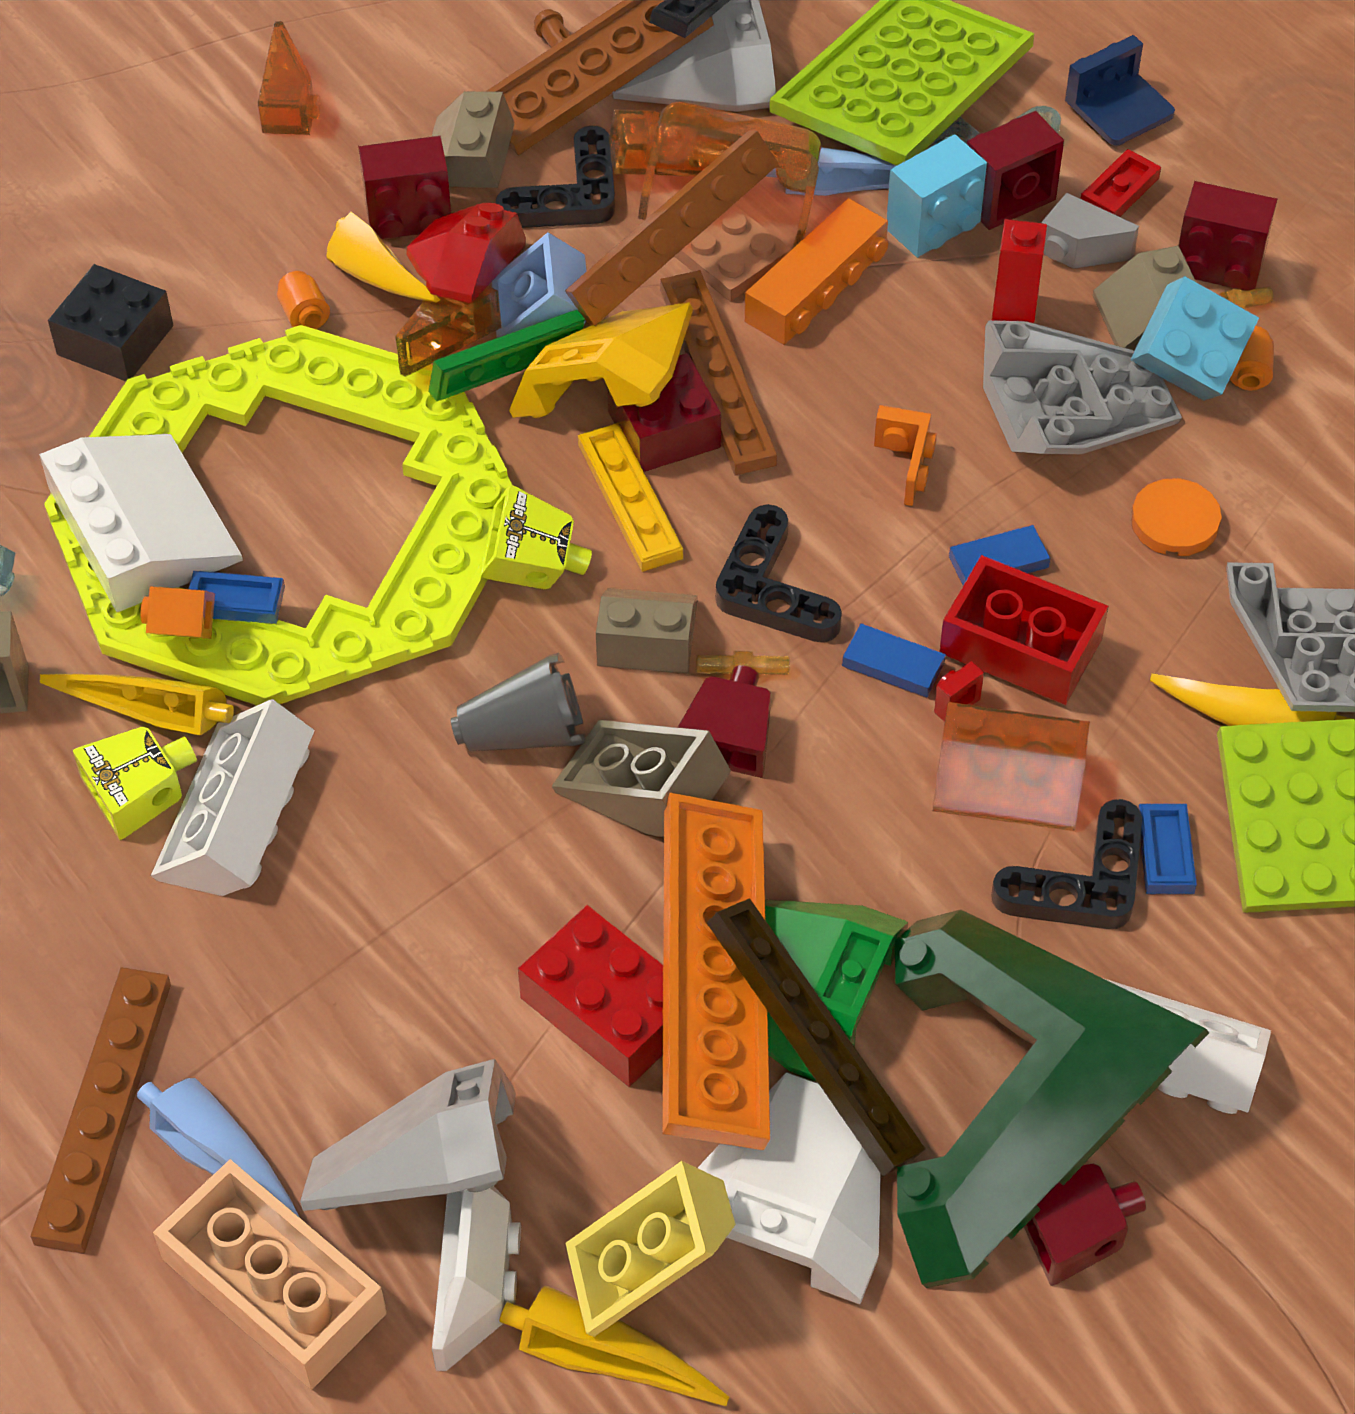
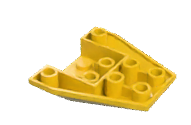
[509,302,693,418]

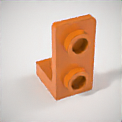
[874,405,937,506]

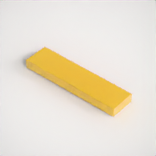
[578,423,683,572]

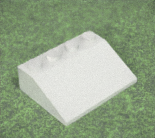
[39,434,243,612]

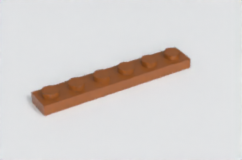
[565,130,779,326]
[660,270,777,476]
[30,967,171,1254]

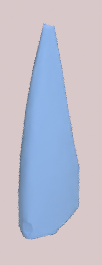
[766,145,896,196]
[137,1078,300,1218]

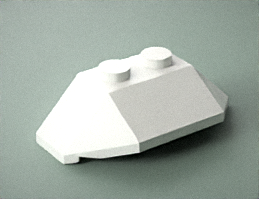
[432,1186,521,1371]

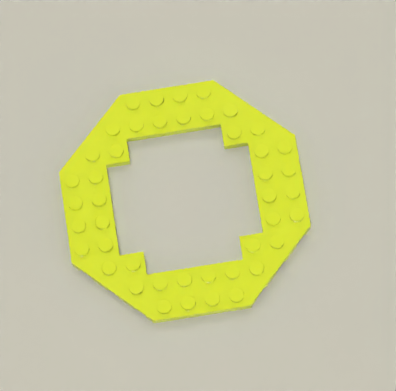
[44,325,512,705]

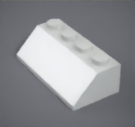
[151,699,315,896]
[1103,978,1271,1114]

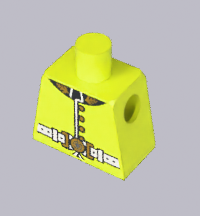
[480,485,592,589]
[73,727,197,840]

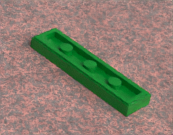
[428,309,585,402]

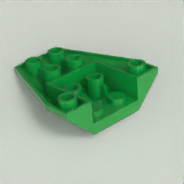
[765,899,908,1081]

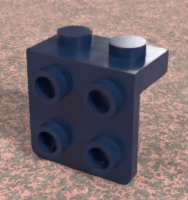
[1065,35,1175,146]

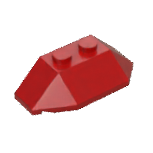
[406,203,526,303]

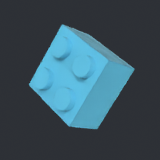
[887,134,987,258]
[1131,276,1259,401]

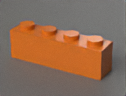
[744,198,889,345]

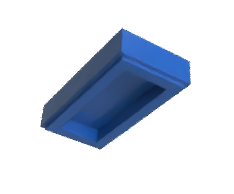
[949,525,1050,585]
[189,571,285,624]
[842,624,946,697]
[1138,804,1197,894]

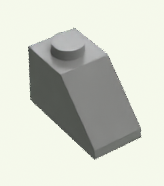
[1041,193,1139,269]

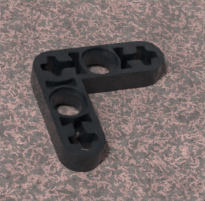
[496,126,615,228]
[715,504,842,643]
[991,799,1142,929]

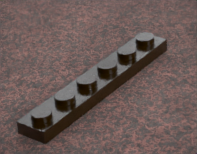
[707,898,926,1176]

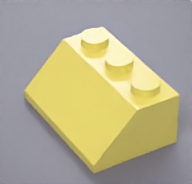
[566,1161,736,1337]

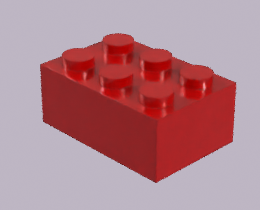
[939,555,1109,705]
[518,905,663,1087]

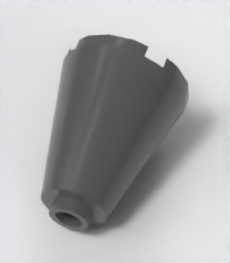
[451,653,586,752]

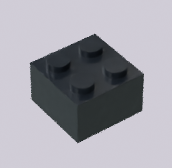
[48,264,174,381]

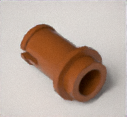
[534,9,570,48]

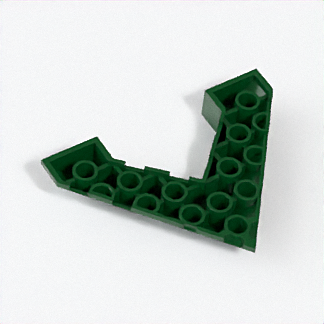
[895,909,1209,1288]

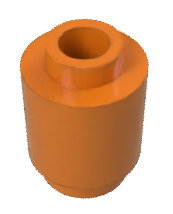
[277,271,330,329]
[1230,326,1274,391]

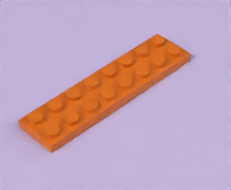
[662,793,770,1150]

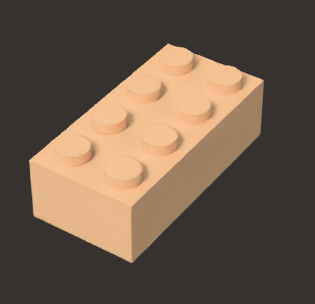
[153,1159,387,1390]

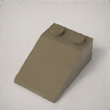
[552,720,731,837]

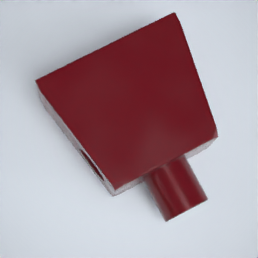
[678,665,771,778]
[1024,1163,1146,1286]

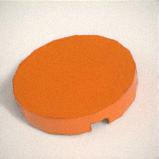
[1131,478,1222,556]

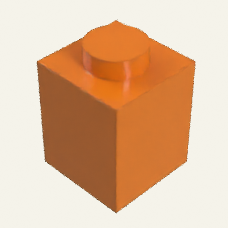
[141,586,215,639]

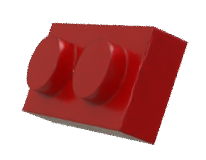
[1080,149,1161,217]

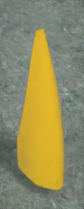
[326,212,440,303]
[40,674,234,735]
[1150,674,1352,726]
[499,1286,730,1406]

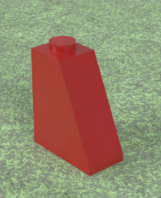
[992,219,1047,324]

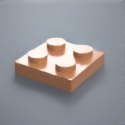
[675,205,792,302]

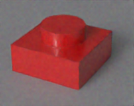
[934,661,984,724]

